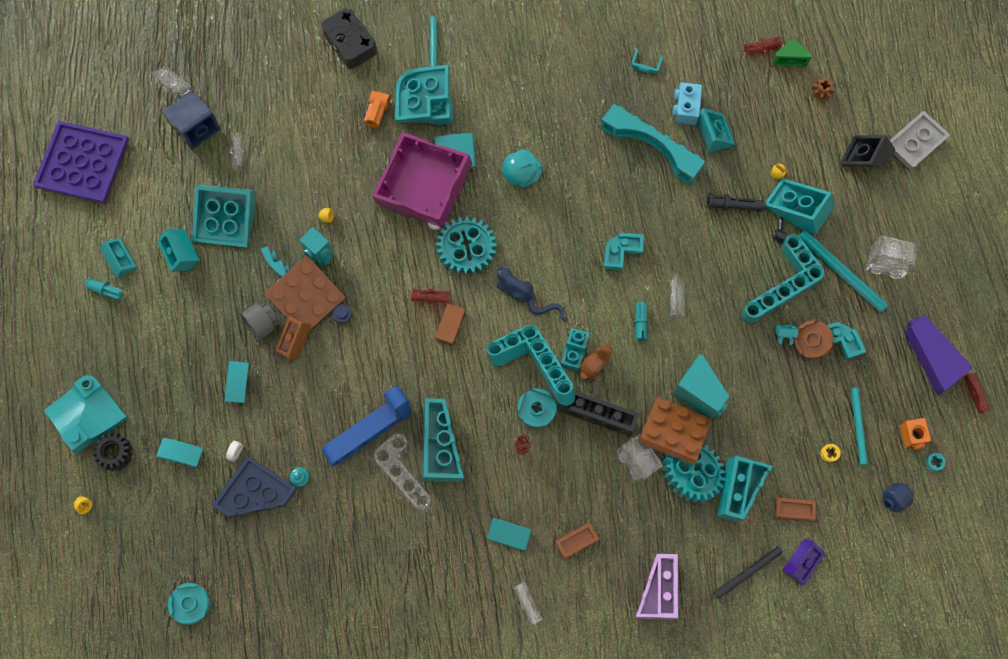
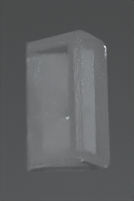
[151,66,192,99]
[670,275,685,317]

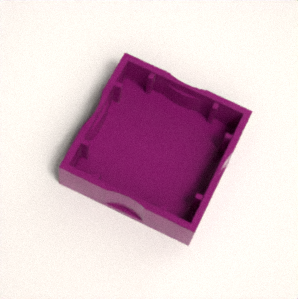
[372,132,473,228]

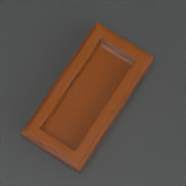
[435,303,466,345]
[774,497,816,522]
[555,522,600,560]

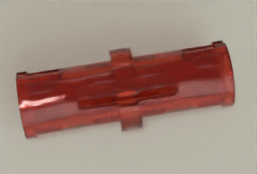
[744,36,782,56]
[411,289,450,304]
[964,373,991,413]
[515,434,530,455]

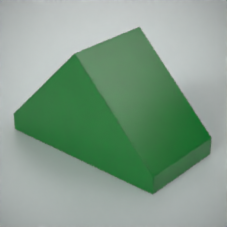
[772,38,812,67]

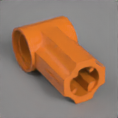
[364,90,391,128]

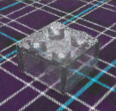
[866,235,918,279]

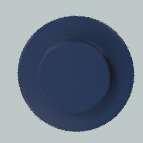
[333,304,352,323]

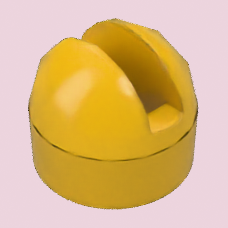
[771,164,786,180]
[318,208,334,223]
[73,496,92,514]

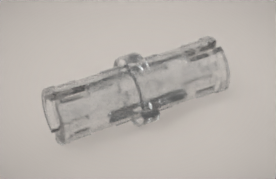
[230,132,245,170]
[513,582,543,625]

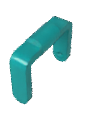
[631,49,663,74]

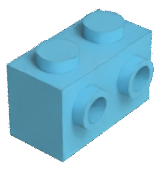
[672,82,702,125]

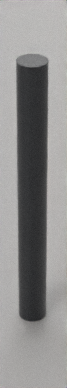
[714,546,783,599]

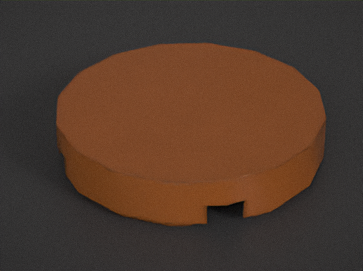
[794,320,834,359]

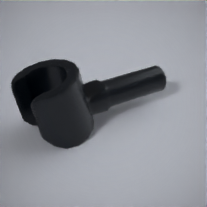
[774,217,788,243]

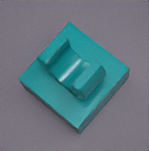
[775,324,798,345]

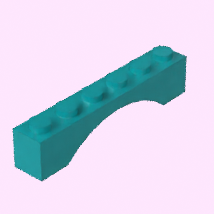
[600,104,705,186]

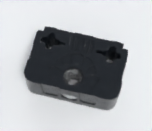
[321,8,377,69]

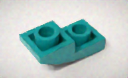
[261,246,290,278]
[560,328,590,372]
[224,361,249,403]
[156,438,203,468]

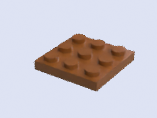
[264,255,346,330]
[638,397,712,465]

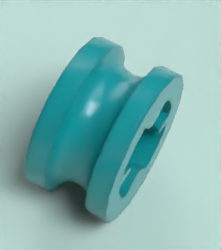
[925,453,946,471]

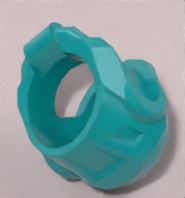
[502,149,543,188]

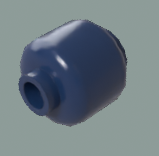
[882,483,914,513]

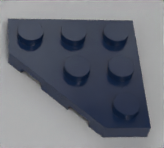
[211,456,297,518]

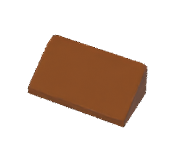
[275,316,311,359]

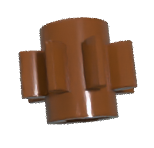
[811,78,835,101]

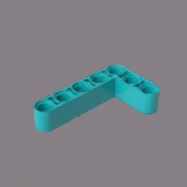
[742,234,824,323]
[486,325,575,405]

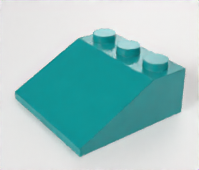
[192,184,256,248]

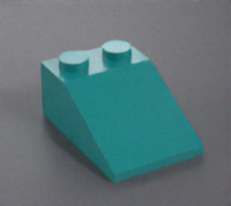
[765,178,834,234]

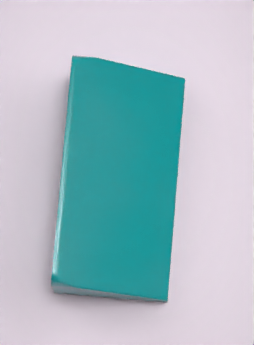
[100,238,137,279]
[487,518,531,551]

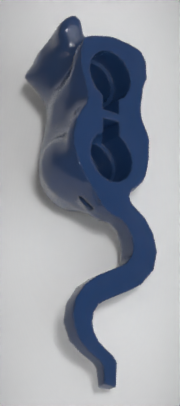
[497,268,567,322]

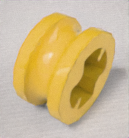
[820,444,840,462]

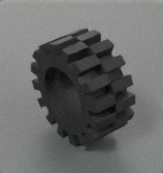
[92,433,133,471]

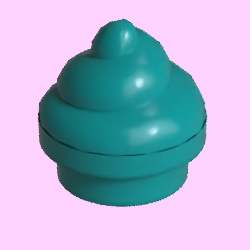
[290,467,310,487]

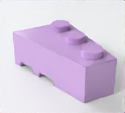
[636,554,678,620]

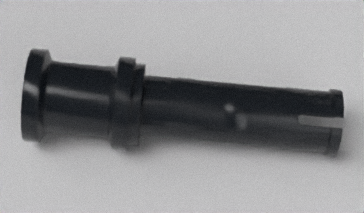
[707,192,765,212]

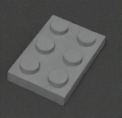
[890,110,950,170]

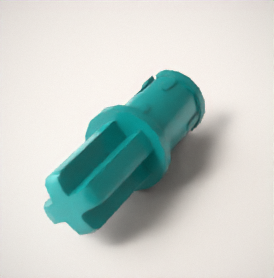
[85,278,123,300]
[633,302,649,341]

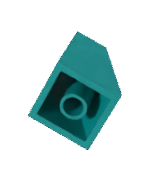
[673,354,729,421]

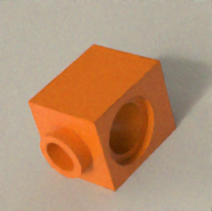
[899,418,931,450]

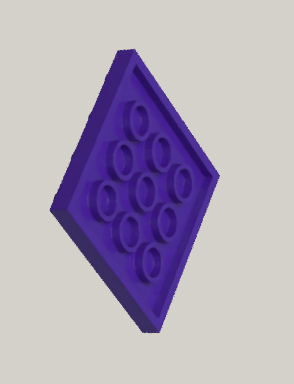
[33,120,130,204]

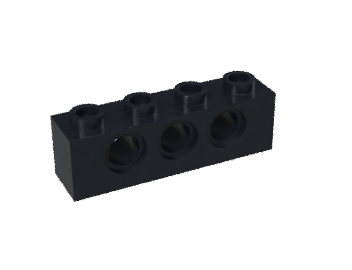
[557,391,639,437]

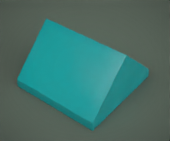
[697,108,735,153]

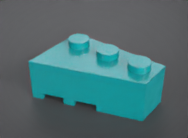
[716,456,773,522]

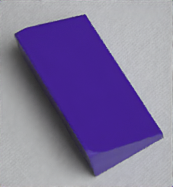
[783,539,825,586]

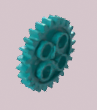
[436,216,497,276]
[662,445,725,503]

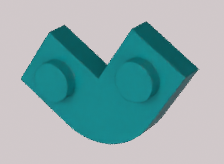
[604,233,644,270]
[827,322,866,360]

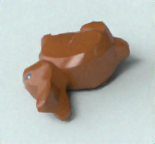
[580,344,613,381]

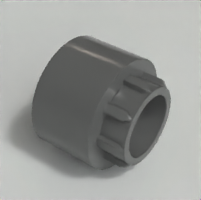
[240,303,279,341]

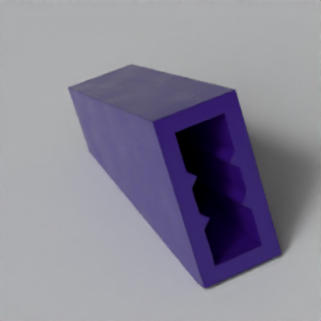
[905,315,973,395]

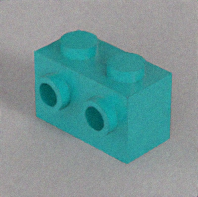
[299,227,334,268]
[157,229,199,272]

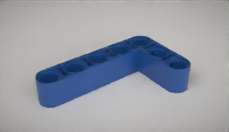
[321,385,412,466]

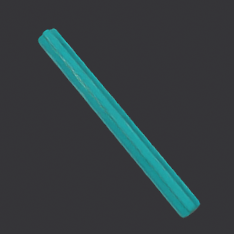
[799,230,888,312]

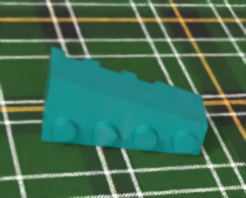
[422,398,464,482]

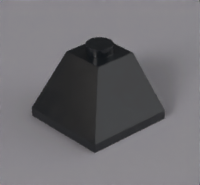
[840,135,895,167]

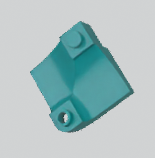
[395,65,454,126]
[44,375,128,454]

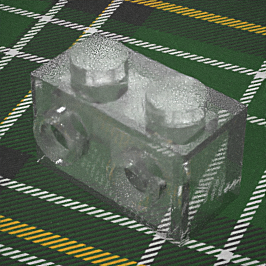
[616,433,663,483]

